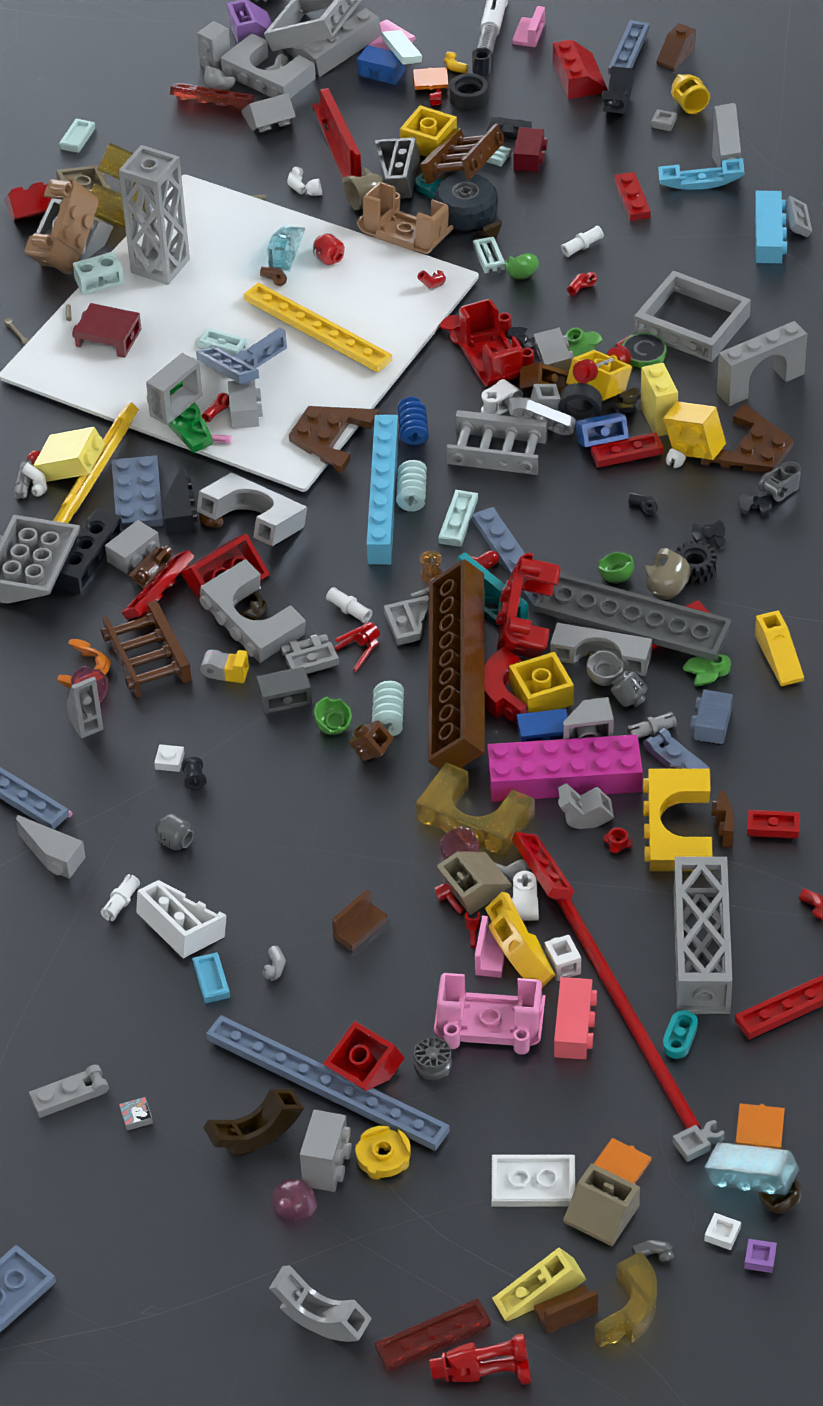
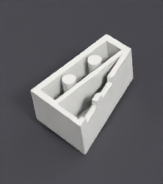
[136,880,226,958]

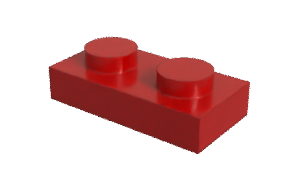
[747,810,799,838]

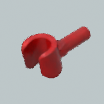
[429,88,442,106]
[435,884,464,915]
[465,912,481,948]

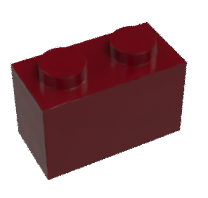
[513,127,548,172]

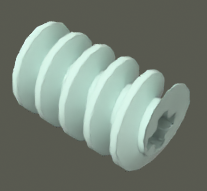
[396,460,427,511]
[372,681,404,736]

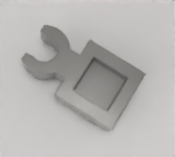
[672,1120,725,1162]

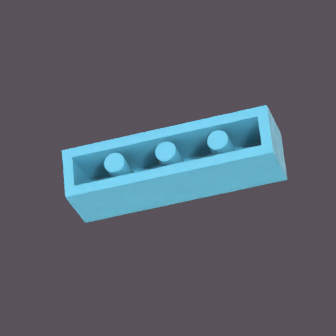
[755,191,787,263]

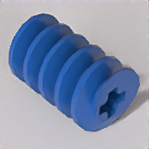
[398,396,429,445]

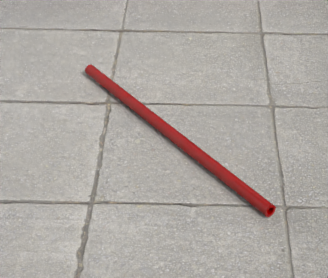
[556,898,701,1129]

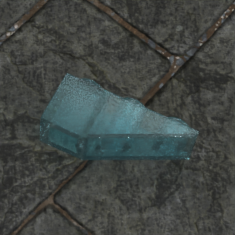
[267,225,305,271]

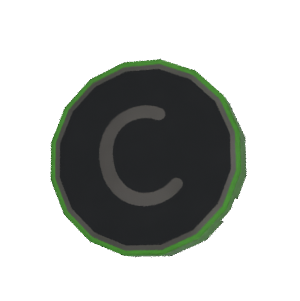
[622,333,666,368]

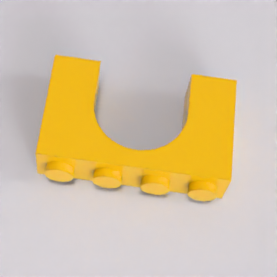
[643,769,712,871]

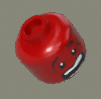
[313,233,345,265]

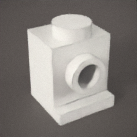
[545,935,581,981]

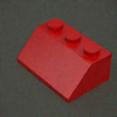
[553,40,608,99]
[180,534,270,598]

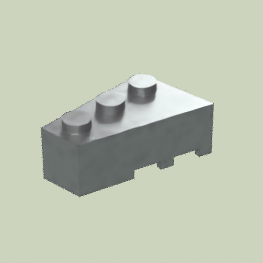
[375,137,421,199]

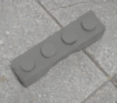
[550,623,652,676]

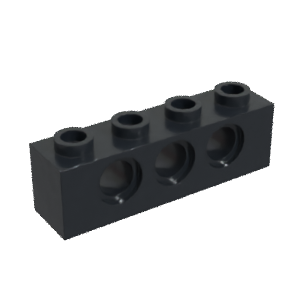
[55,509,123,595]

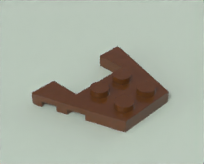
[701,404,794,473]
[289,406,379,473]

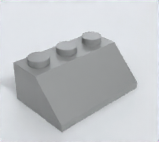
[36,198,114,260]

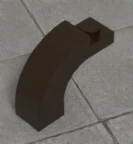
[203,1089,304,1155]

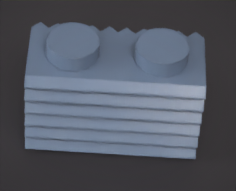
[690,690,733,745]

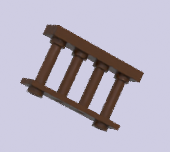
[420,124,504,184]
[101,600,192,698]

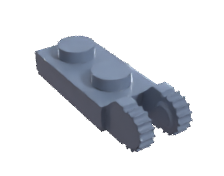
[234,327,287,368]

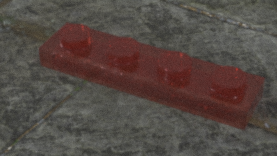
[170,82,254,110]
[375,1298,491,1371]

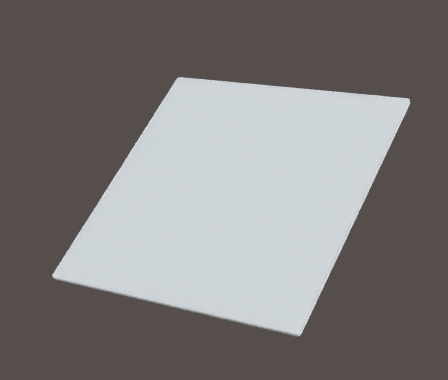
[0,175,479,492]

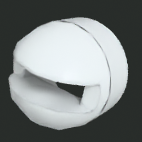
[306,178,322,196]
[666,449,686,468]

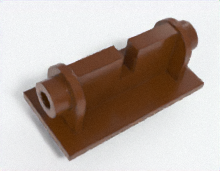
[128,546,172,589]

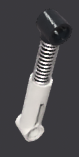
[472,0,508,76]

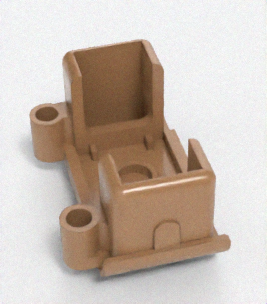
[24,177,99,274]
[357,182,453,254]

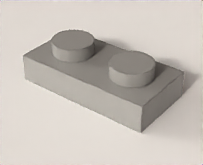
[786,196,813,237]

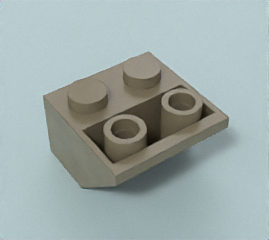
[437,852,513,915]
[563,1163,640,1246]

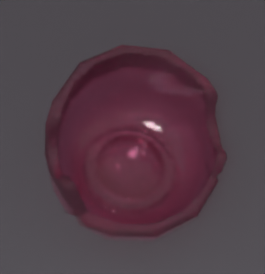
[71,666,109,702]
[439,827,480,860]
[272,1178,317,1221]

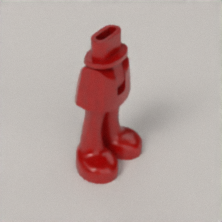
[430,1334,531,1384]

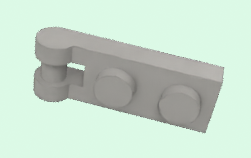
[29,1065,109,1118]

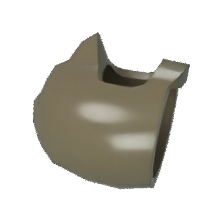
[342,167,386,210]
[645,548,691,601]

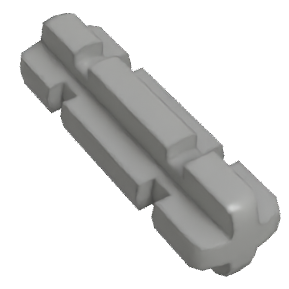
[14,461,33,499]

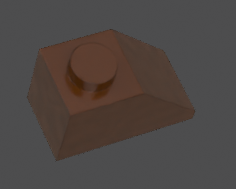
[657,23,696,71]
[519,362,569,395]

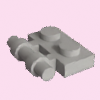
[280,634,339,674]

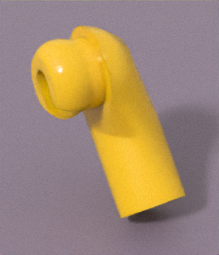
[444,52,469,74]

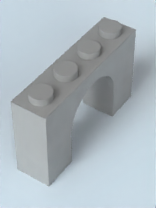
[221,34,316,99]
[717,321,807,406]
[197,473,307,546]
[199,559,306,663]

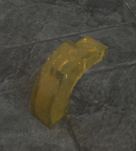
[595,1251,657,1348]

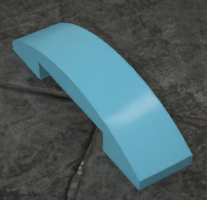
[658,158,745,190]

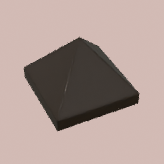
[476,220,502,241]

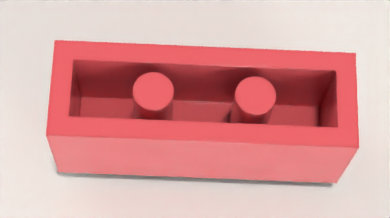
[554,977,597,1060]

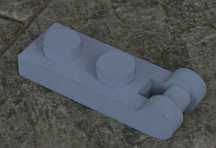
[643,728,710,769]

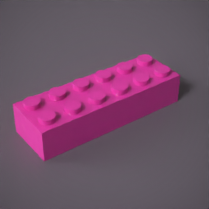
[488,735,643,802]

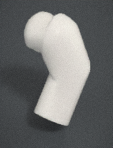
[287,167,306,194]
[22,463,48,497]

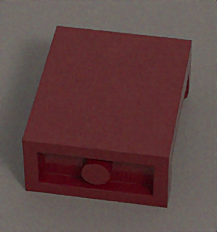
[72,303,142,358]

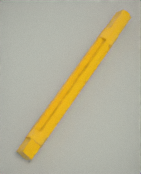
[53,402,139,523]

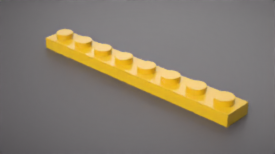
[244,282,392,373]

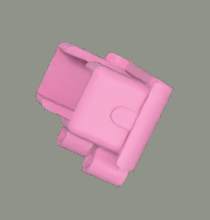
[434,973,546,1055]

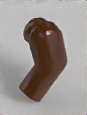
[260,266,287,286]
[199,513,223,528]

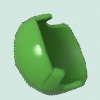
[504,253,539,279]
[598,552,634,584]
[314,697,352,735]

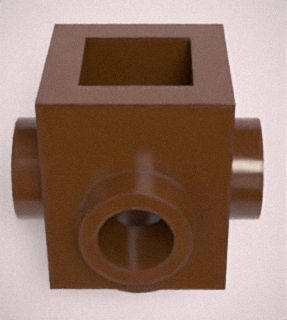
[349,720,394,761]

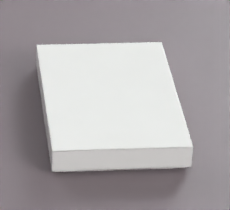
[492,1155,575,1207]

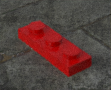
[614,172,651,221]
[591,432,664,468]

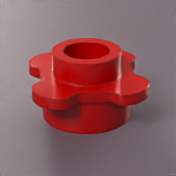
[603,827,633,853]

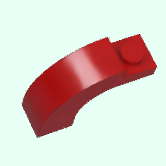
[484,647,528,724]

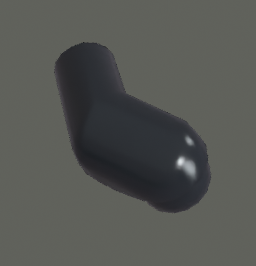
[628,492,658,515]

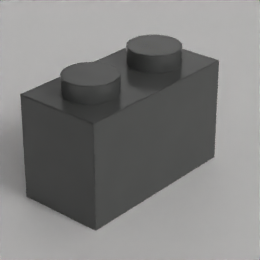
[256,666,312,714]

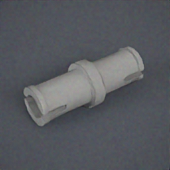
[625,712,677,739]

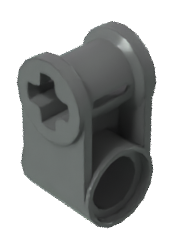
[758,461,801,502]

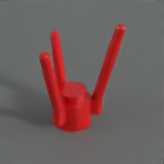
[334,622,380,672]

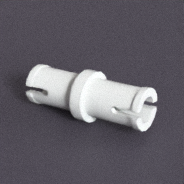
[561,226,604,257]
[326,587,373,623]
[101,874,140,921]

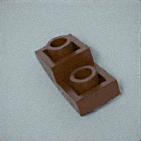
[711,791,734,848]

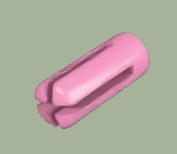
[211,434,232,444]

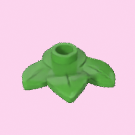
[566,328,603,357]
[683,654,731,686]

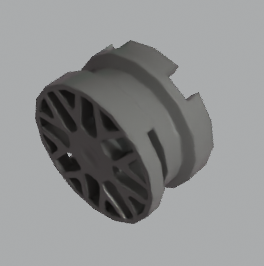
[414,1037,452,1080]

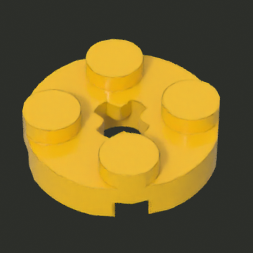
[355,1126,411,1180]

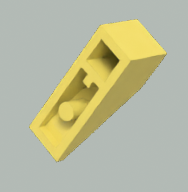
[492,1248,586,1322]

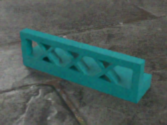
[458,552,528,627]

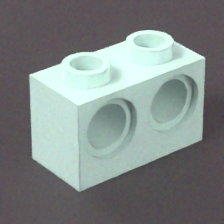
[73,252,124,295]

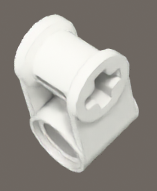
[481,379,523,415]
[512,871,539,921]

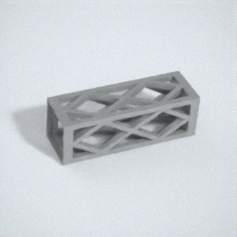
[119,145,190,285]
[673,857,732,1014]

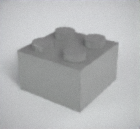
[300,1110,352,1192]

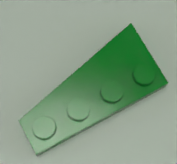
[147,381,213,453]

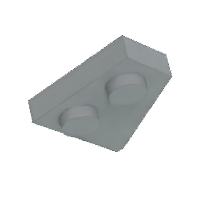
[384,595,429,645]

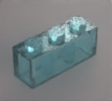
[705,1142,799,1195]

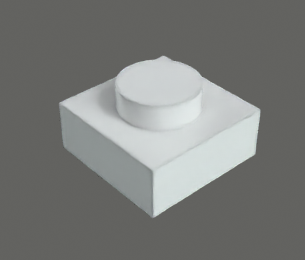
[154,745,184,772]
[704,1213,741,1250]

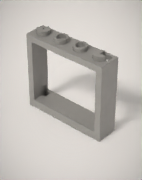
[264,0,362,51]
[634,271,751,362]

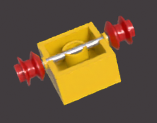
[566,345,632,401]

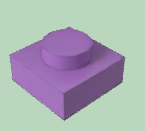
[744,1239,777,1273]

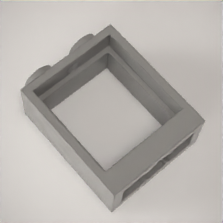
[146,353,202,425]

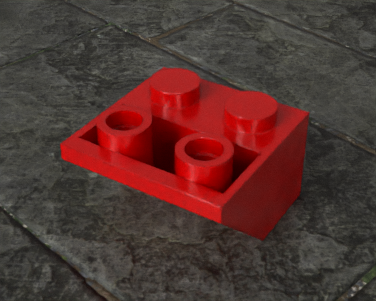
[4,182,52,221]

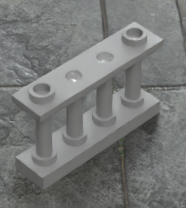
[447,410,547,475]

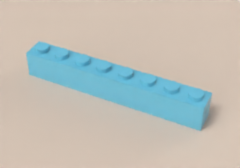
[367,415,399,564]

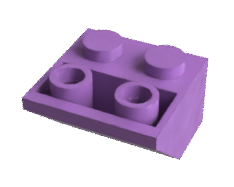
[227,0,272,44]

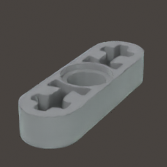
[513,398,576,435]

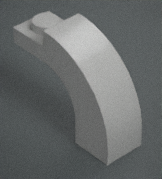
[269,1265,372,1342]

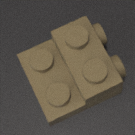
[56,165,112,206]

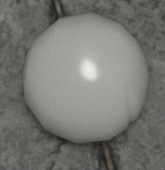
[204,66,235,92]
[587,651,623,686]

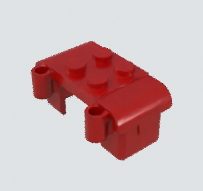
[454,299,534,387]
[496,553,561,658]

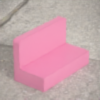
[512,6,545,47]
[475,916,506,978]

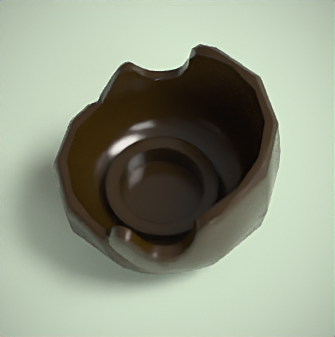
[757,1171,802,1214]

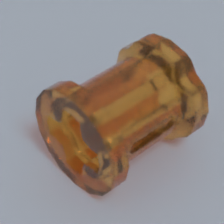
[420,551,442,582]

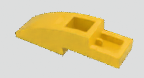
[485,892,555,988]

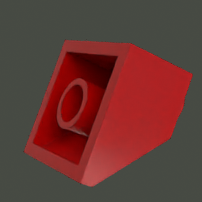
[323,1021,405,1091]

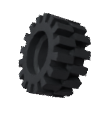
[675,541,717,584]

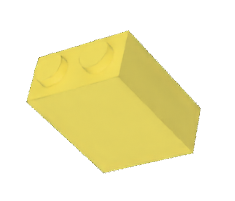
[640,363,678,436]
[34,427,105,482]

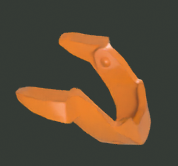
[57,639,111,689]

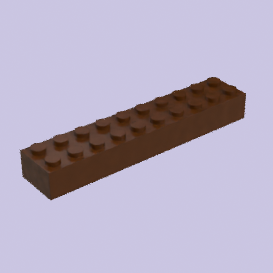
[427,559,485,776]

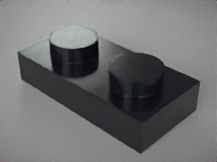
[487,116,532,139]

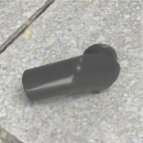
[631,1240,674,1262]

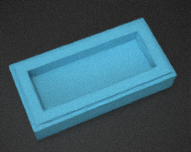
[192,952,230,1004]

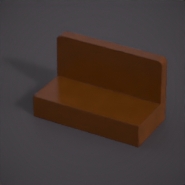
[332,889,388,952]
[534,1285,598,1334]

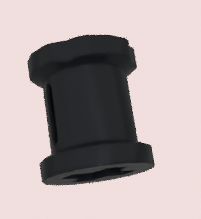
[181,757,207,790]

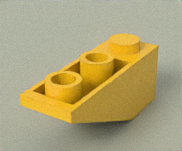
[755,610,804,686]

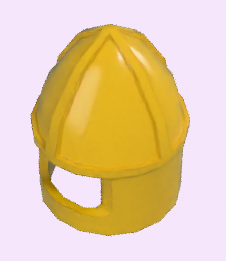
[671,74,710,114]

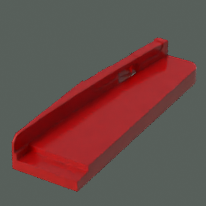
[312,88,362,183]

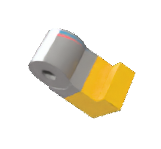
[200,650,249,683]

